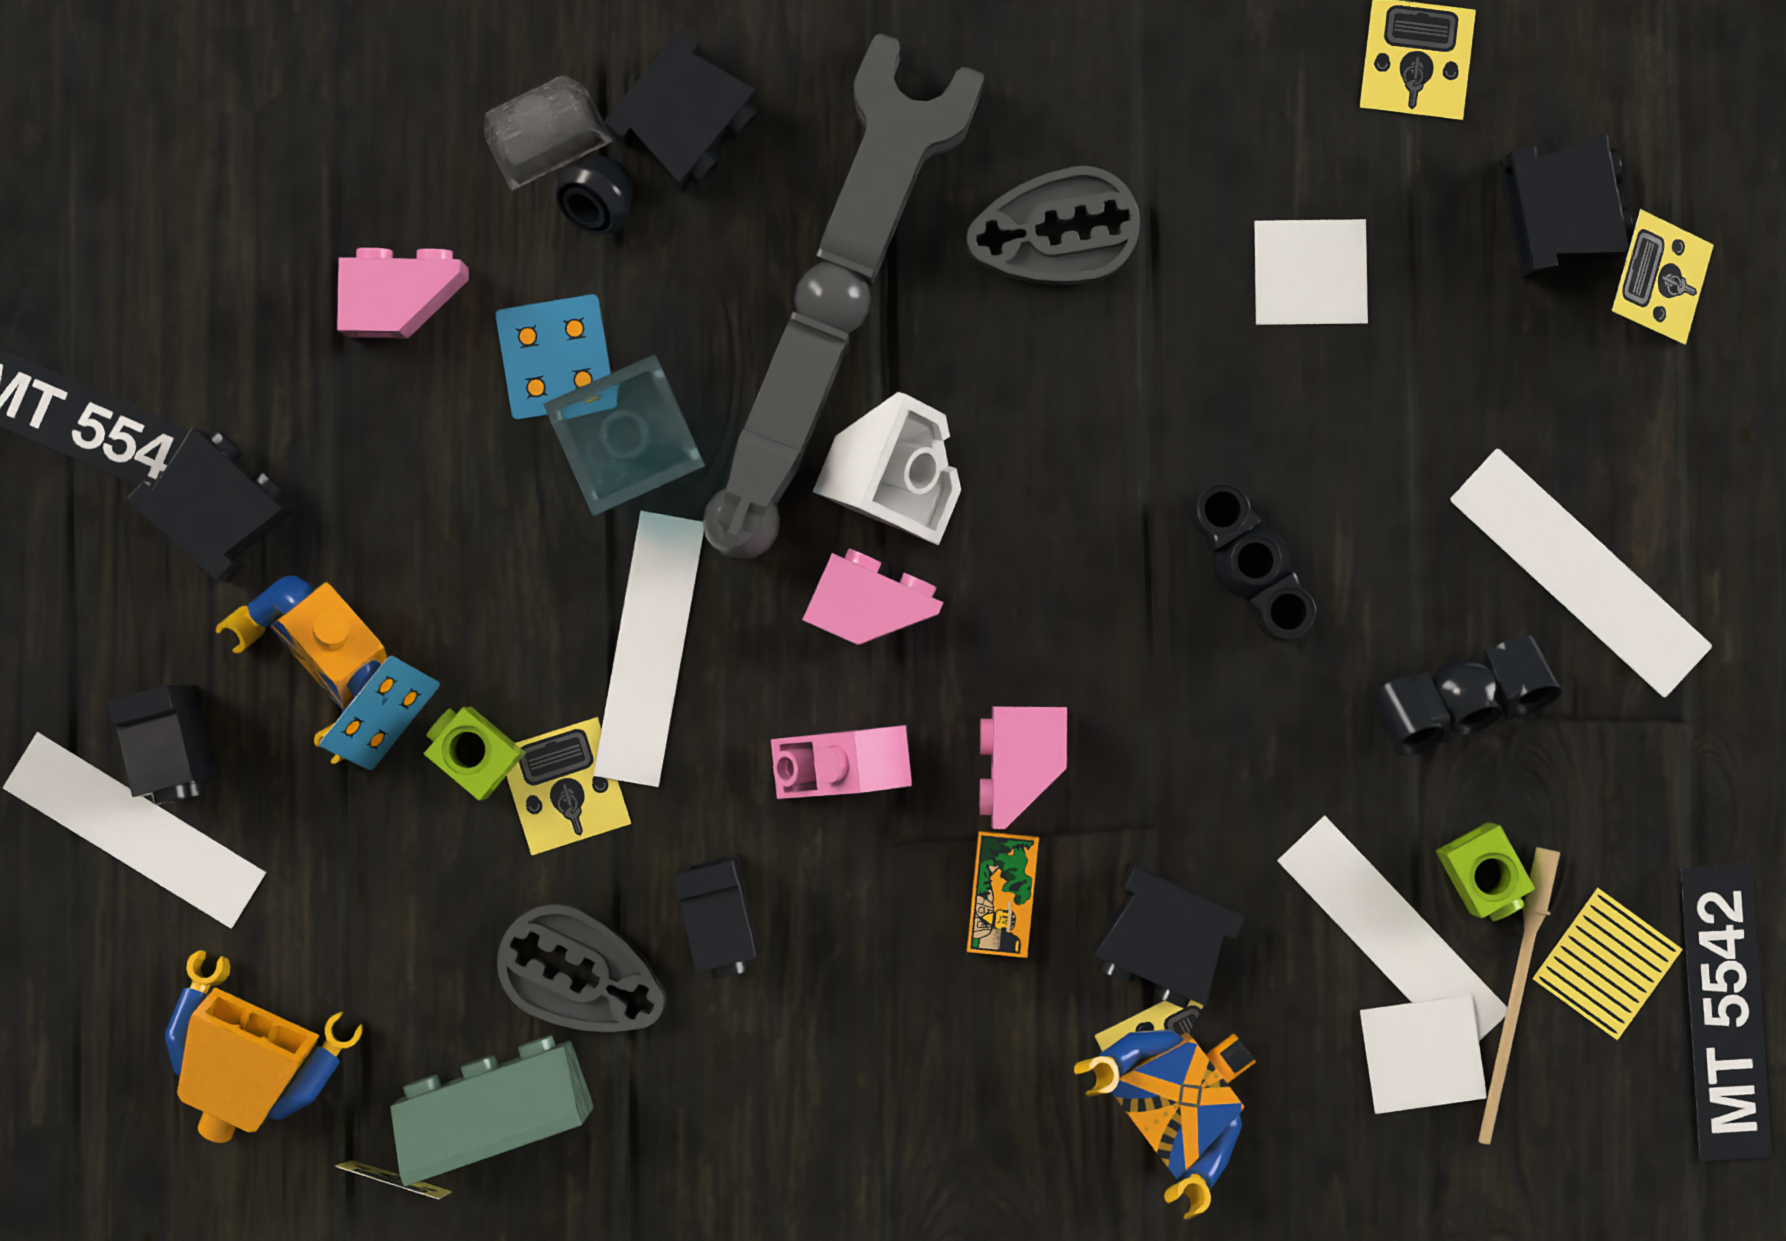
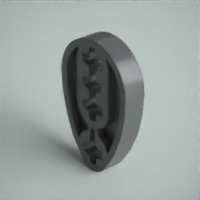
[966,166,1140,285]
[497,903,666,1032]

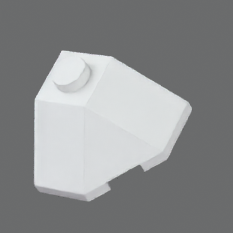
[813,392,961,545]

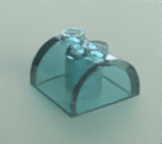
[543,354,706,516]

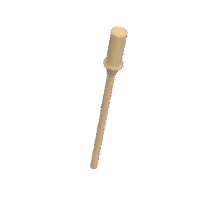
[1478,847,1560,1145]

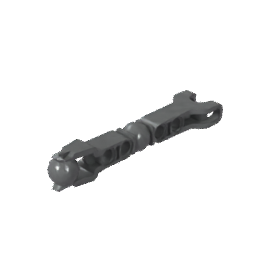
[703,33,984,560]

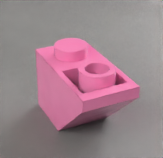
[337,248,469,338]
[802,548,943,645]
[979,706,1067,829]
[771,725,912,799]

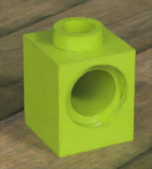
[424,707,526,801]
[1436,822,1535,921]

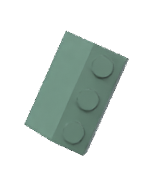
[390,1035,594,1186]

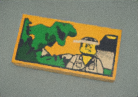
[967,831,1039,958]

